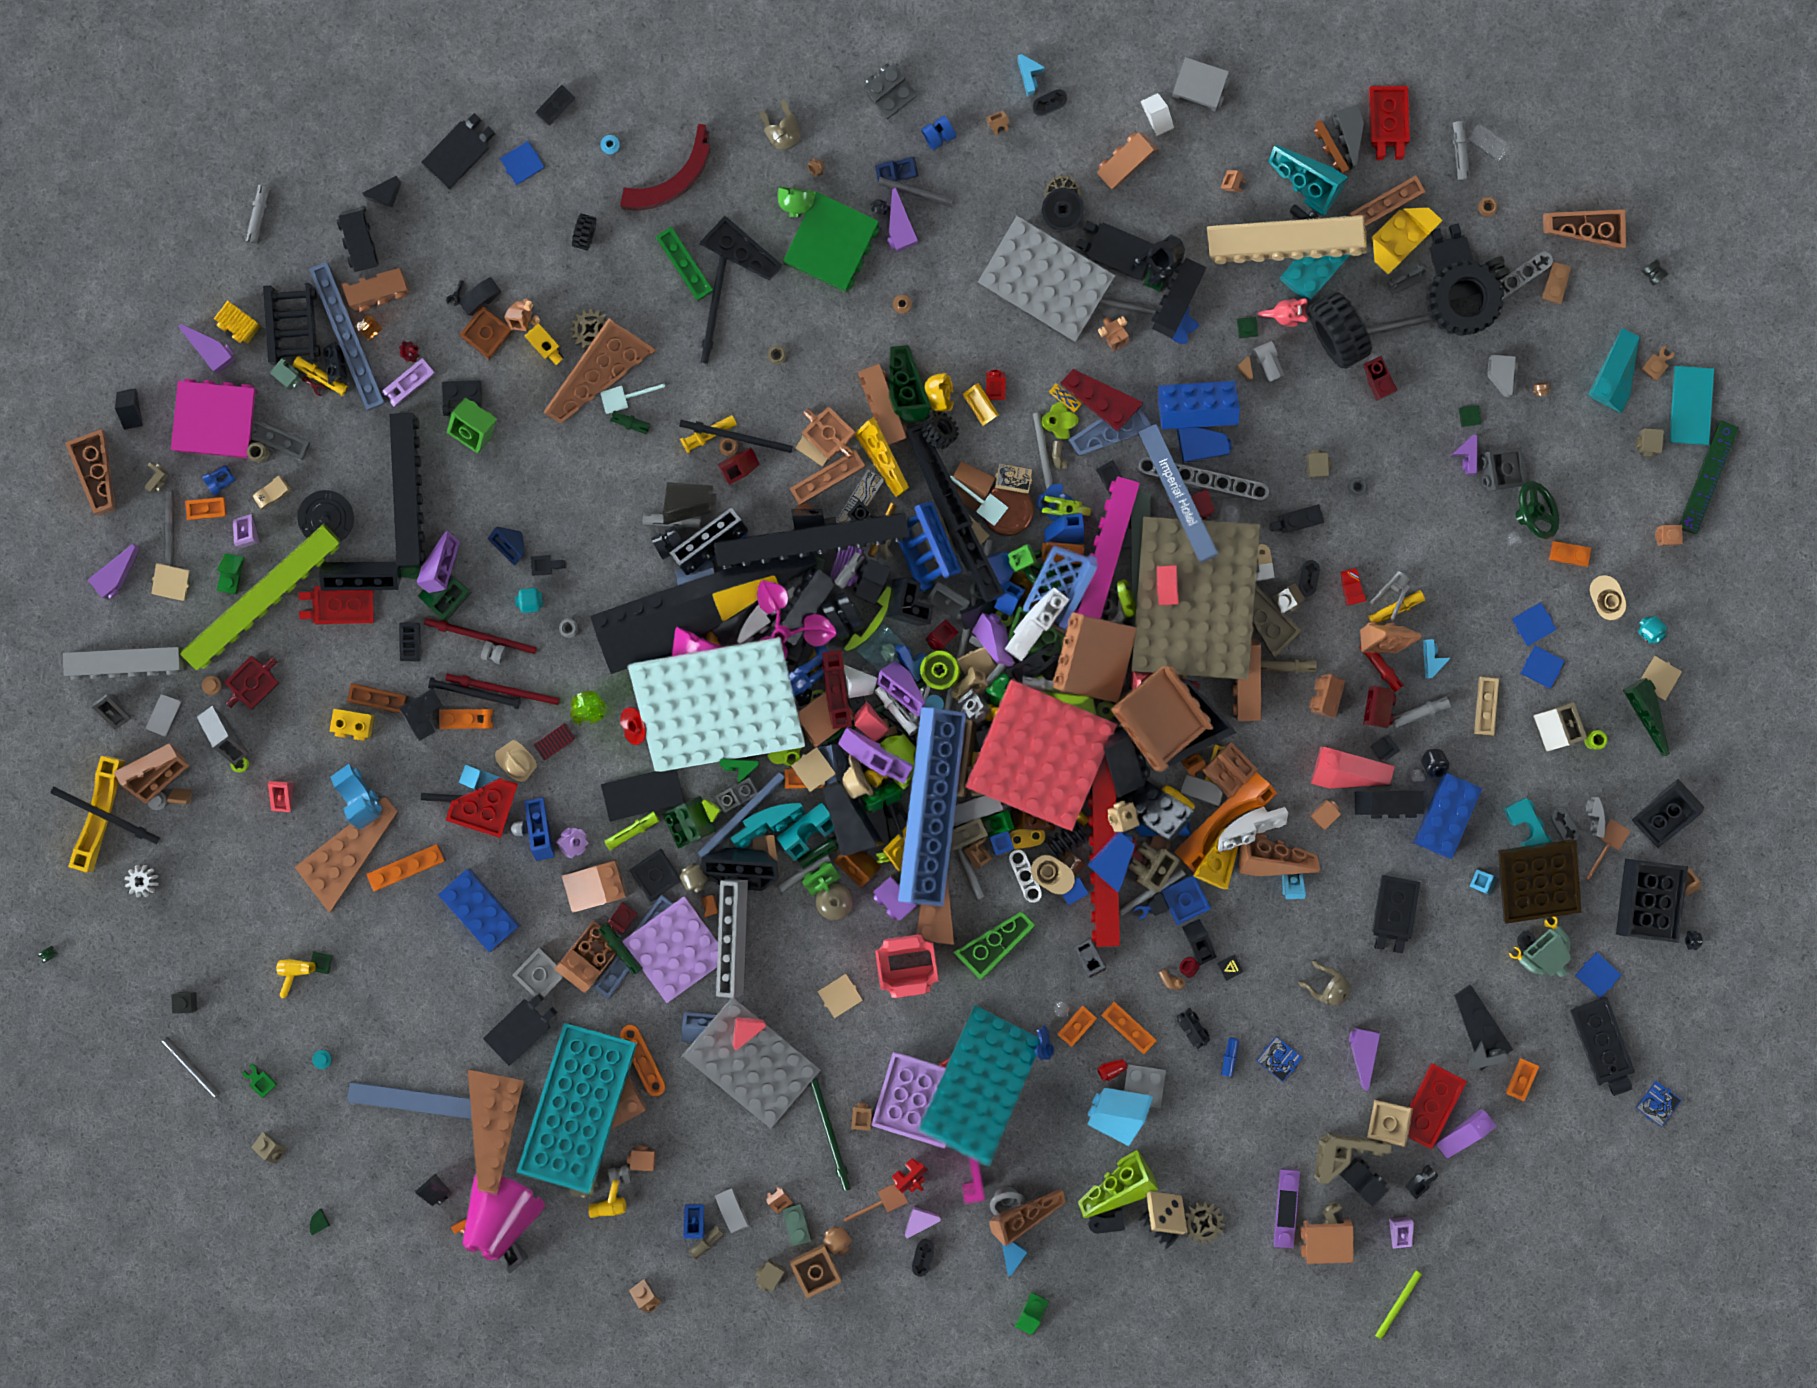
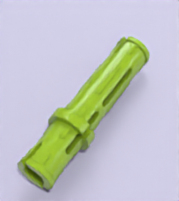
[604,811,660,851]

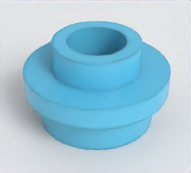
[601,135,620,155]

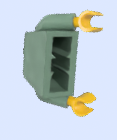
[1509,916,1571,977]

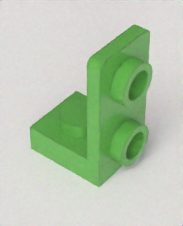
[1008,544,1037,572]

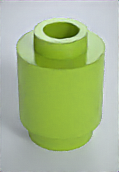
[1584,730,1607,750]

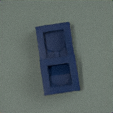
[875,157,919,182]

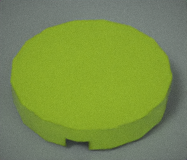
[1117,579,1136,618]

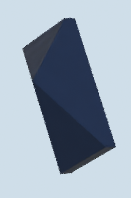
[488,527,524,566]

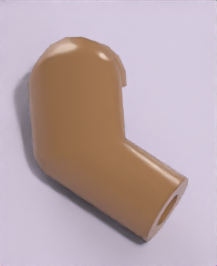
[1158,968,1185,990]

